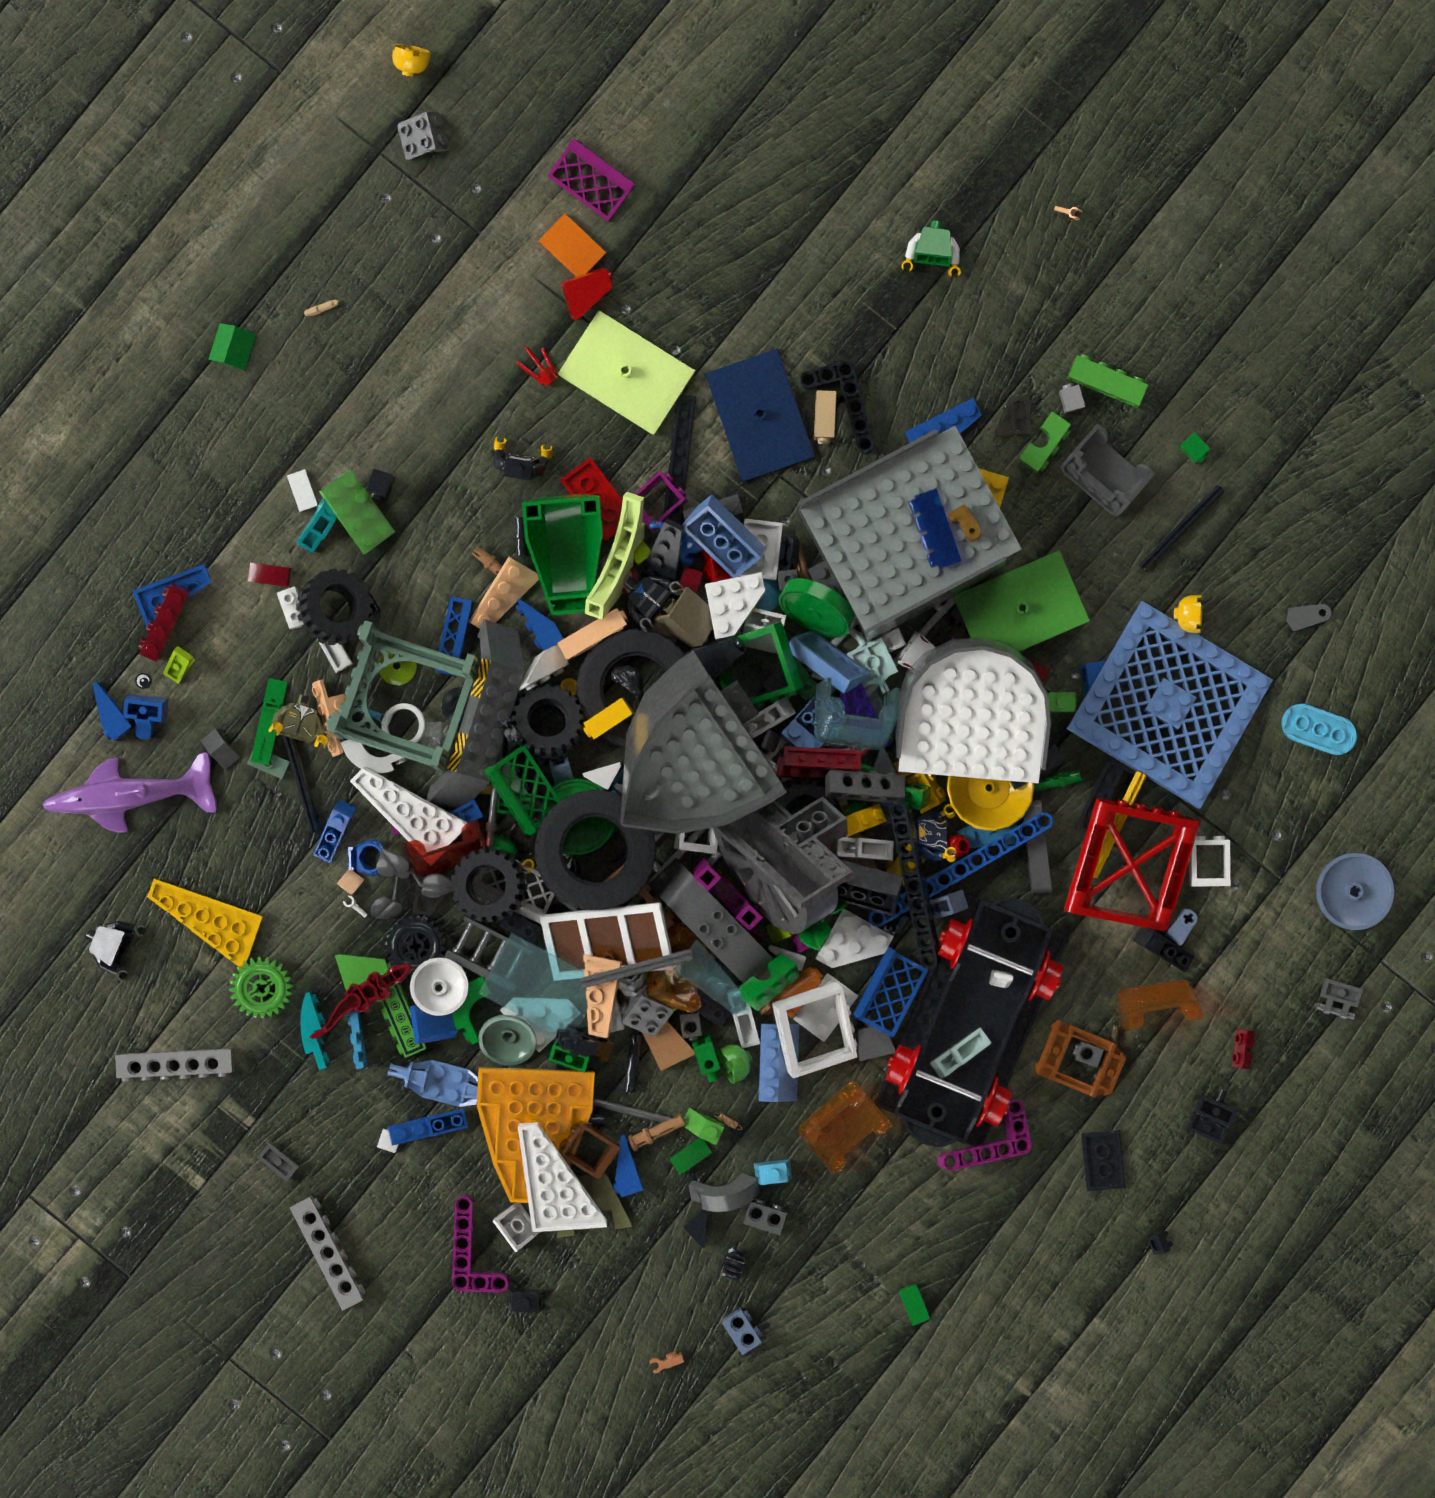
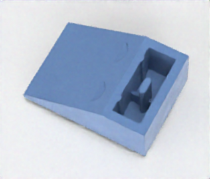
[780,691,848,748]

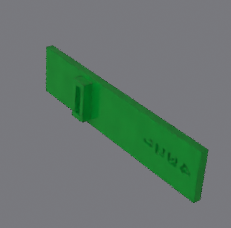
[250,678,288,765]

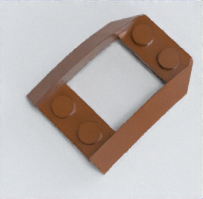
[1035,1020,1126,1098]

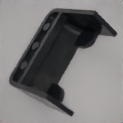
[1077,761,1159,850]

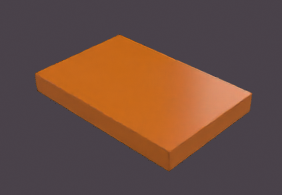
[538,213,606,277]

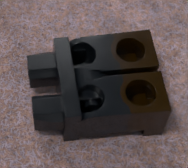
[555,1024,613,1062]

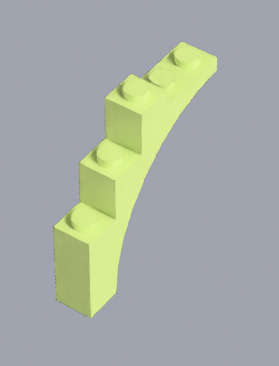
[585,492,645,620]

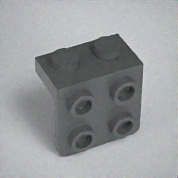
[397,112,449,160]
[619,989,673,1036]

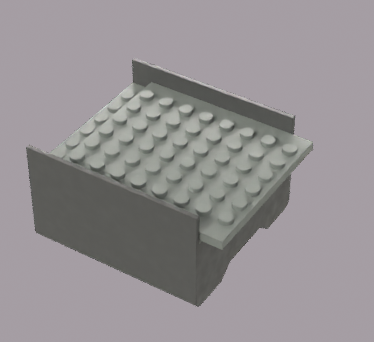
[798,426,1022,642]

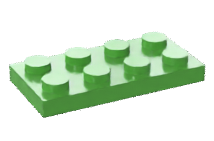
[319,469,395,554]

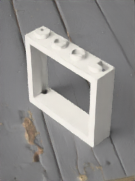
[772,982,858,1078]

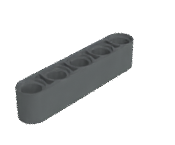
[1022,800,1052,895]

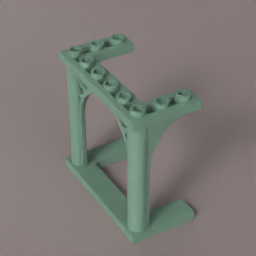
[326,621,480,773]

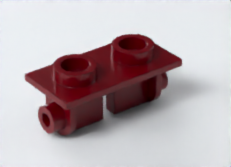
[1232,1029,1256,1069]

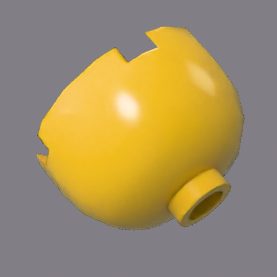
[392,44,431,77]
[1174,595,1202,633]

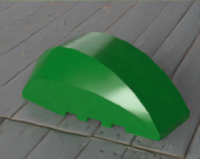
[522,494,603,615]

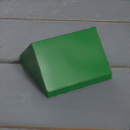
[208,323,257,371]

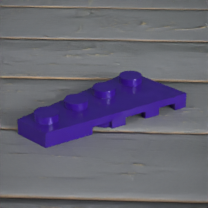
[840,683,891,750]

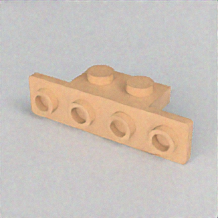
[312,680,353,757]

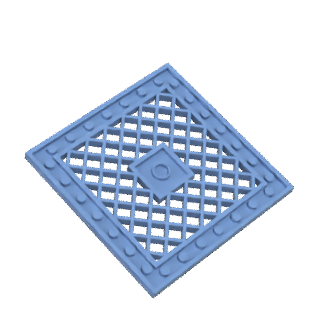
[1067,601,1273,809]

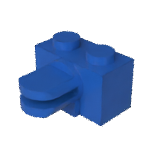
[123,694,168,739]

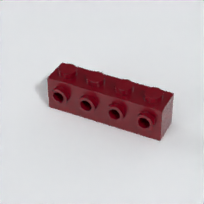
[138,582,190,662]

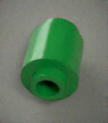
[491,834,519,856]

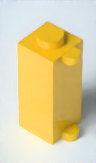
[583,697,634,739]

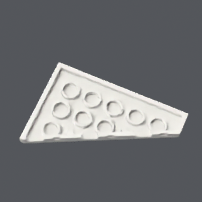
[518,1122,608,1232]

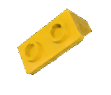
[905,773,946,814]

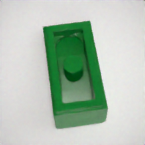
[670,1138,712,1175]
[898,1283,930,1326]

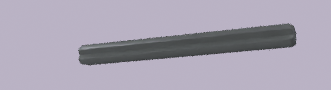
[581,949,694,988]

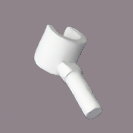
[343,896,368,918]

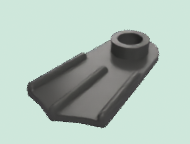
[1286,604,1331,631]

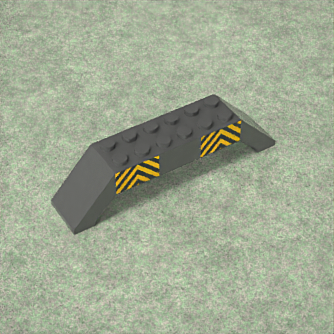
[426,619,525,811]

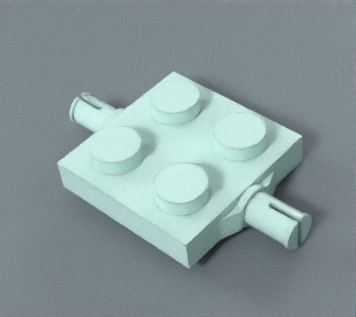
[847,632,898,694]

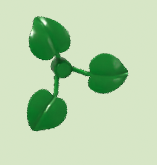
[799,901,847,951]

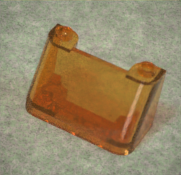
[647,923,716,1013]
[1116,980,1203,1031]
[798,1082,893,1175]

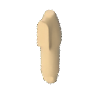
[304,299,339,316]

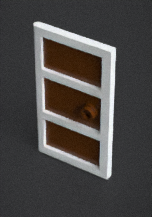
[540,903,675,980]

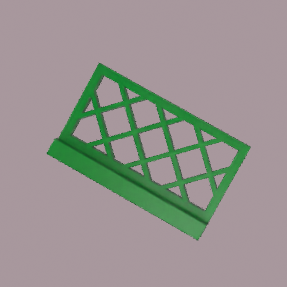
[484,745,560,836]

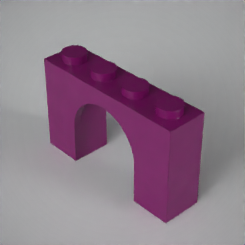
[691,857,763,931]

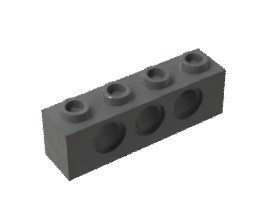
[825,770,905,803]

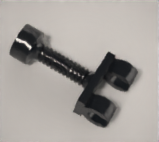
[498,715,522,756]

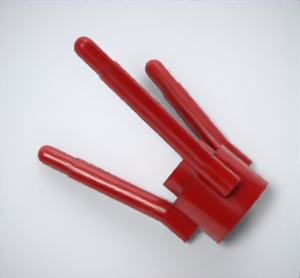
[517,346,558,387]

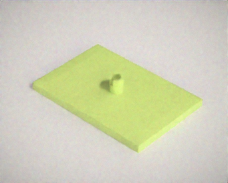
[558,310,695,436]

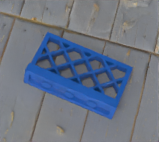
[851,947,928,1038]

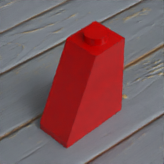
[560,268,613,320]

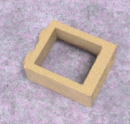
[814,390,836,445]

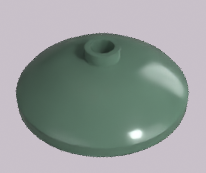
[478,1015,536,1065]

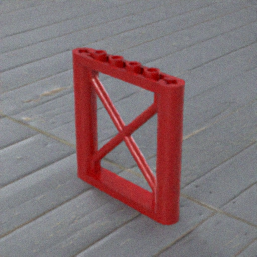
[1064,798,1201,931]

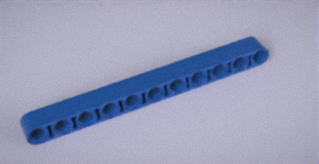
[869,812,1053,927]

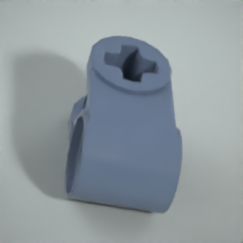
[1164,909,1197,946]

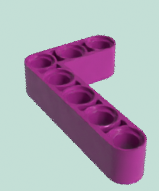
[937,1099,1031,1170]
[452,1194,509,1293]

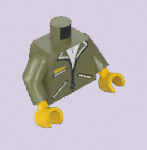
[268,695,328,748]

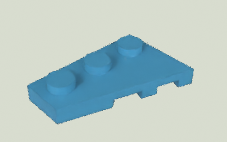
[956,823,1017,848]

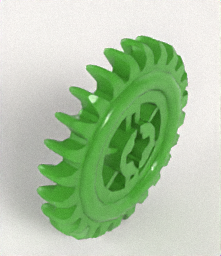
[229,956,293,1019]

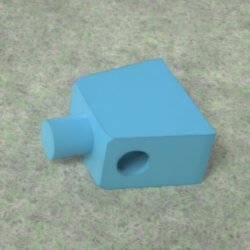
[754,1159,792,1185]

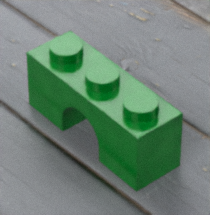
[739,953,800,1011]

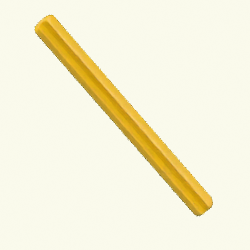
[1094,771,1146,878]

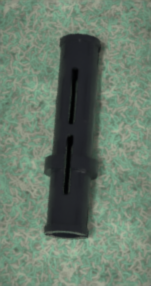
[623,1034,643,1093]

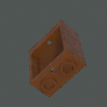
[559,1119,620,1180]

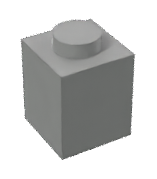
[1059,383,1085,414]

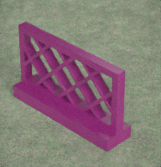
[547,138,636,222]

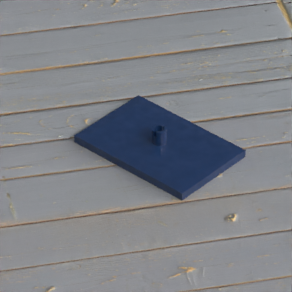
[705,349,815,482]

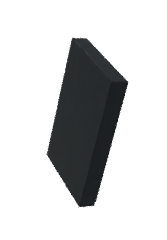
[1081,1129,1126,1191]

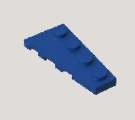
[905,398,982,443]

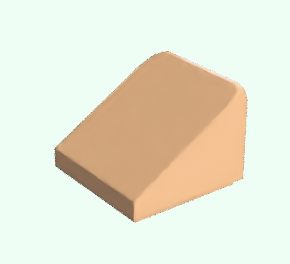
[337,869,364,895]

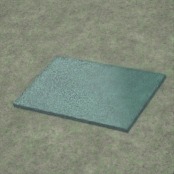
[479,933,588,1034]

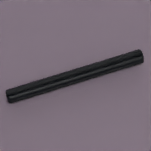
[1139,485,1224,572]
[283,735,320,833]

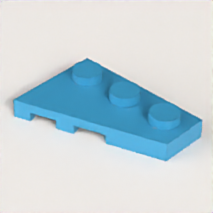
[347,1010,367,1069]

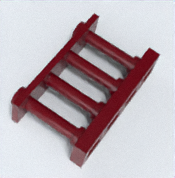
[777,746,861,779]

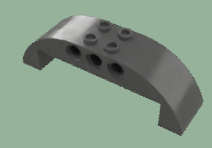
[649,858,774,983]

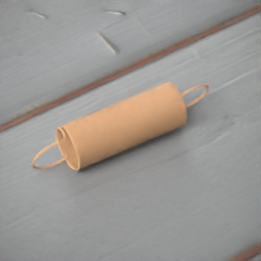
[714,1113,742,1130]

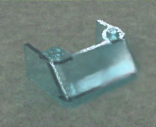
[814,678,899,750]

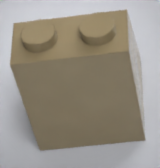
[651,587,713,648]

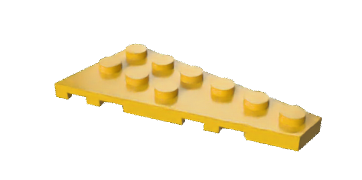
[147,879,263,968]

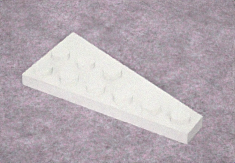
[350,767,470,864]

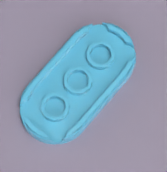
[1282,704,1357,755]

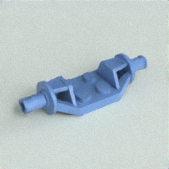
[388,1059,478,1107]

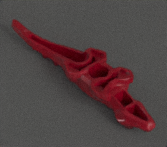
[310,963,413,1039]

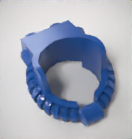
[347,839,386,876]

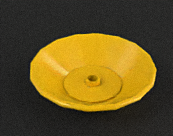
[947,776,1035,831]

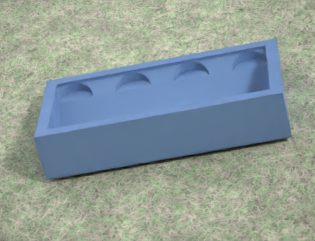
[789,631,870,693]

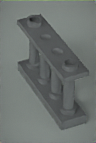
[444,915,535,992]

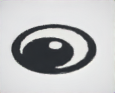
[135,673,151,689]

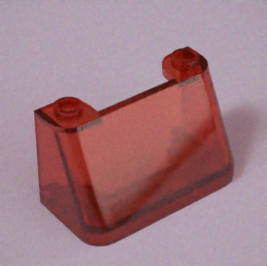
[403,820,489,877]

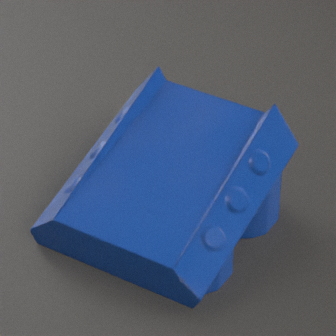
[410,1005,458,1044]

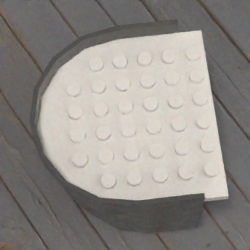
[895,637,1051,783]

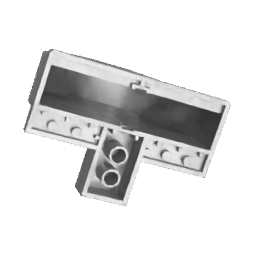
[713,796,853,934]

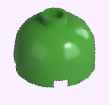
[717,1044,752,1084]

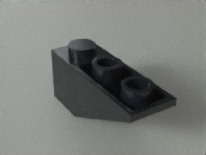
[1133,927,1194,972]

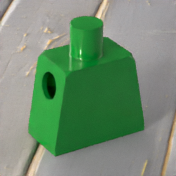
[692,1034,721,1082]

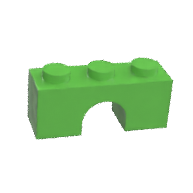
[1018,411,1071,473]

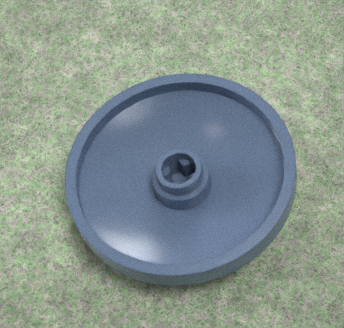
[1316,853,1394,930]

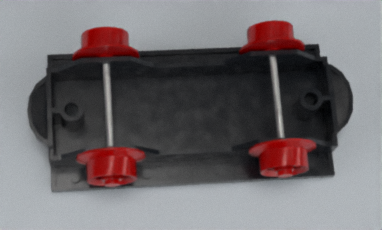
[874,892,1069,1147]

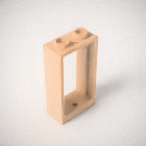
[557,608,629,662]

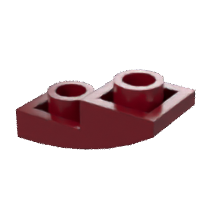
[248,562,291,587]

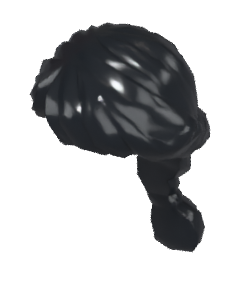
[611,665,644,710]

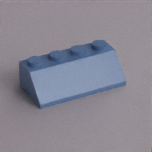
[682,495,765,578]
[759,1023,799,1102]

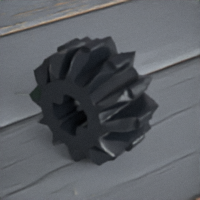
[721,1246,748,1281]

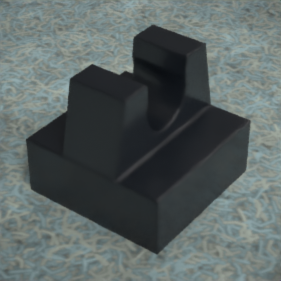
[1146,1231,1173,1255]

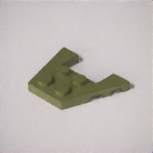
[557,1172,632,1238]

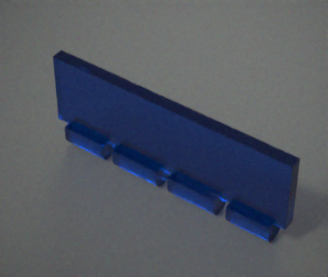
[908,489,962,569]

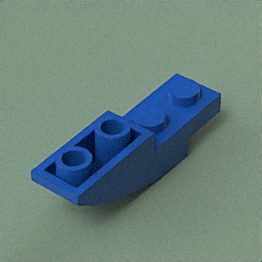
[387,1109,468,1146]

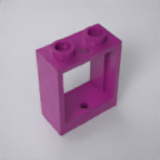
[635,471,688,532]

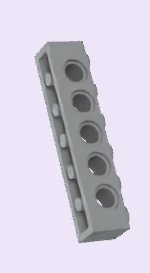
[115,1048,235,1081]
[290,1195,366,1311]

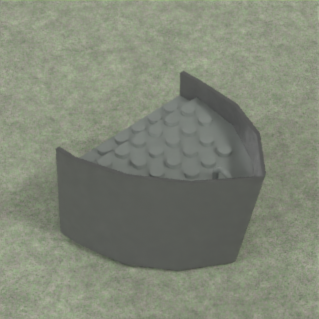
[620,651,787,834]

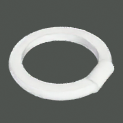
[381,703,425,743]

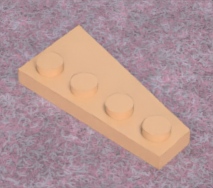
[469,557,539,628]
[583,954,622,1038]

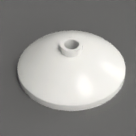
[410,958,468,1016]

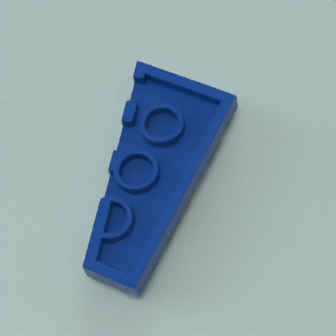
[132,564,212,627]

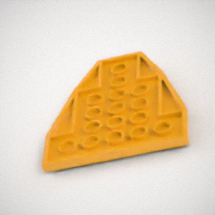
[476,1067,595,1203]

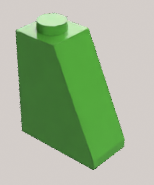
[335,954,392,991]
[683,1107,724,1145]

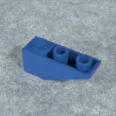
[516,599,563,651]
[313,800,357,863]

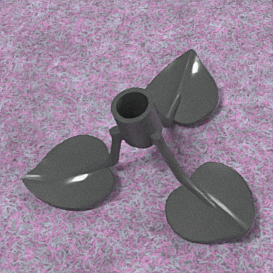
[371,849,453,919]

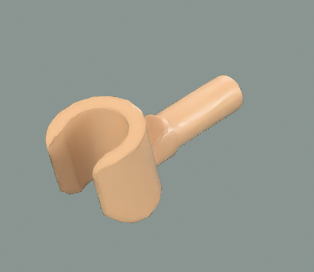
[1054,206,1083,220]

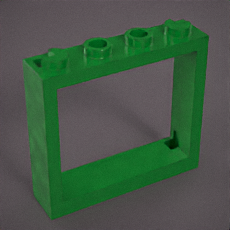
[718,622,803,707]

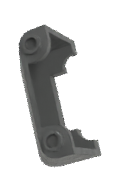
[1061,423,1155,516]

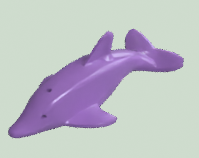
[43,752,217,833]

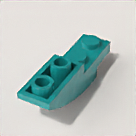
[296,477,338,553]
[300,991,330,1070]

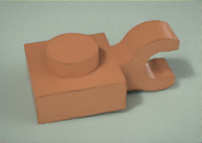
[649,1351,684,1373]

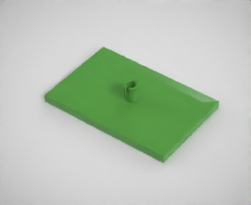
[953,551,1090,652]

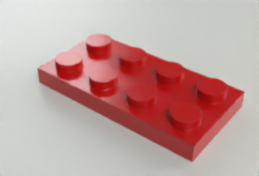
[560,457,623,542]

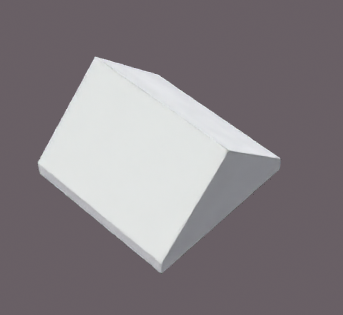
[583,762,622,790]
[493,1202,540,1252]

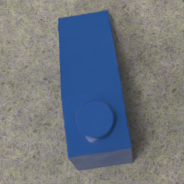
[93,681,135,741]
[613,1134,644,1198]

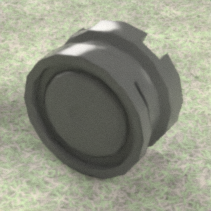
[618,973,648,996]

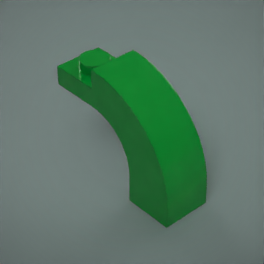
[453,976,492,1045]

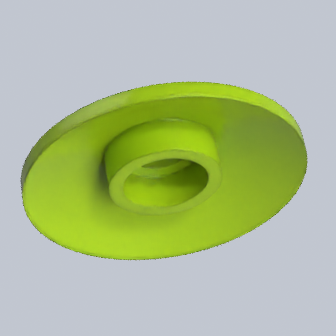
[379,651,417,685]

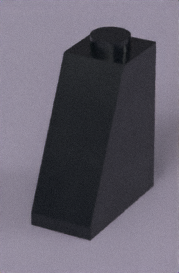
[684,636,748,680]

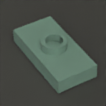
[247,753,290,779]

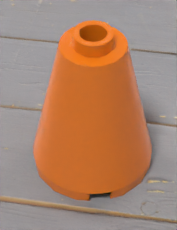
[774,967,823,1018]

